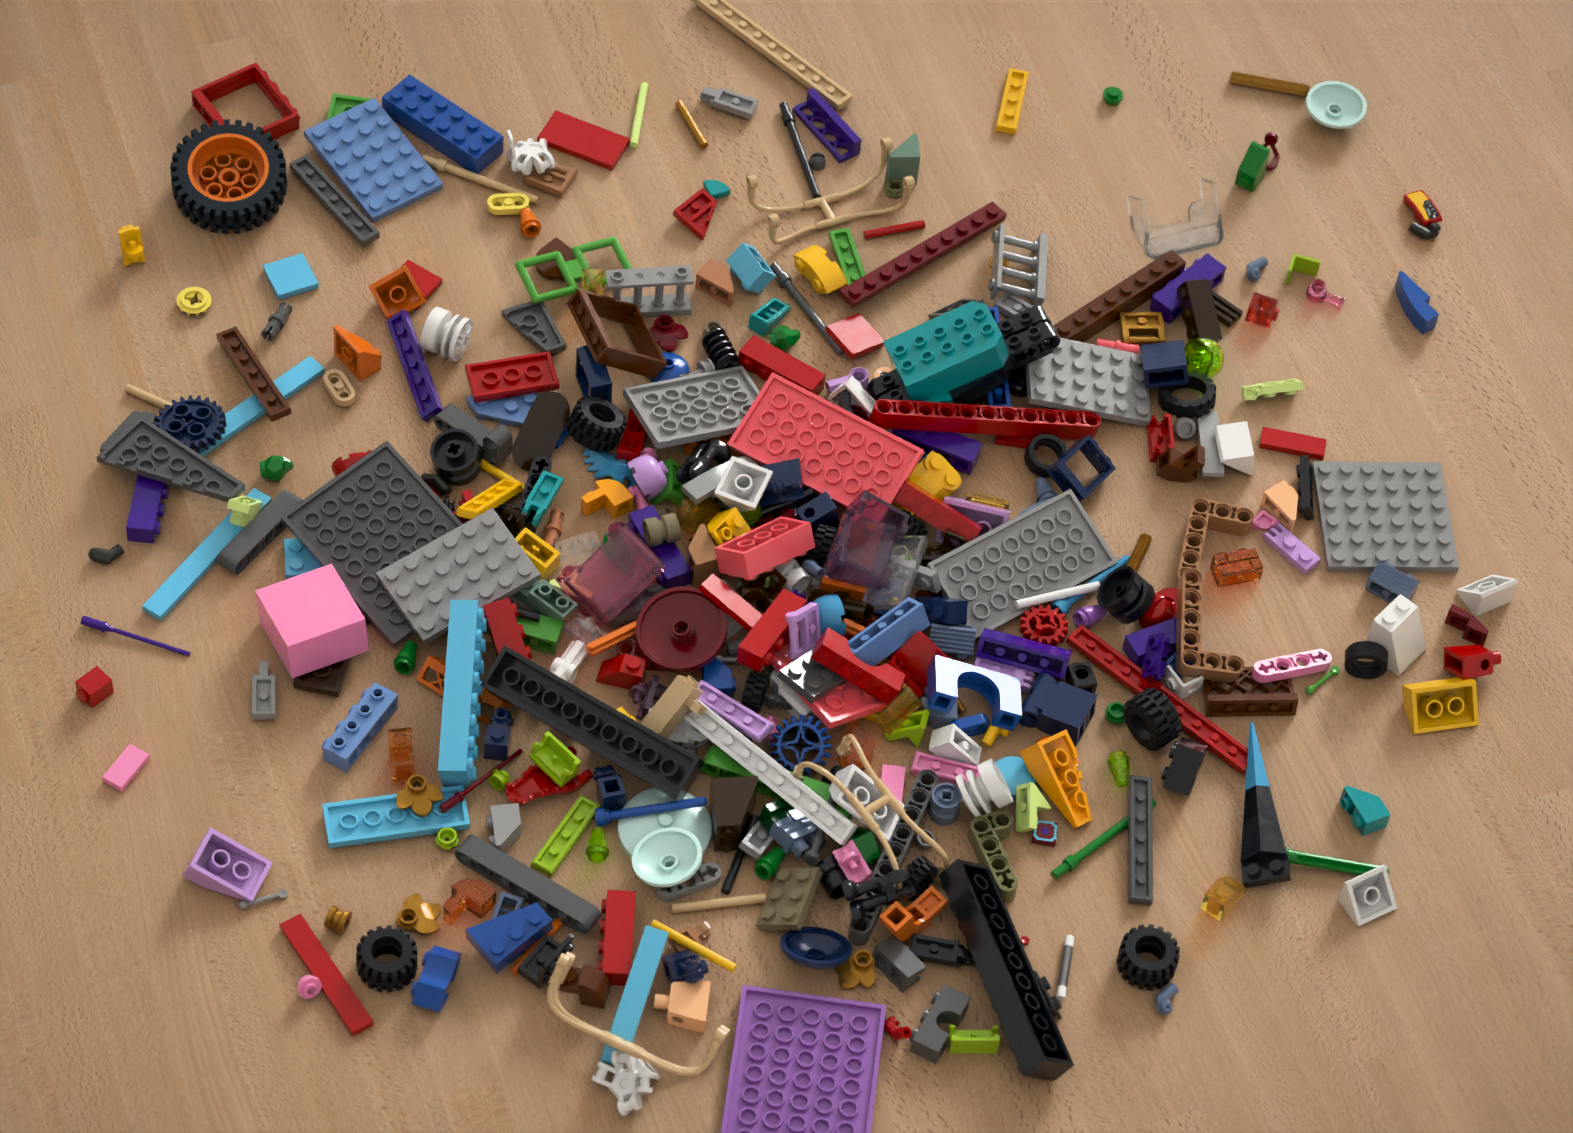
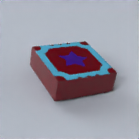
[1032,820,1058,846]

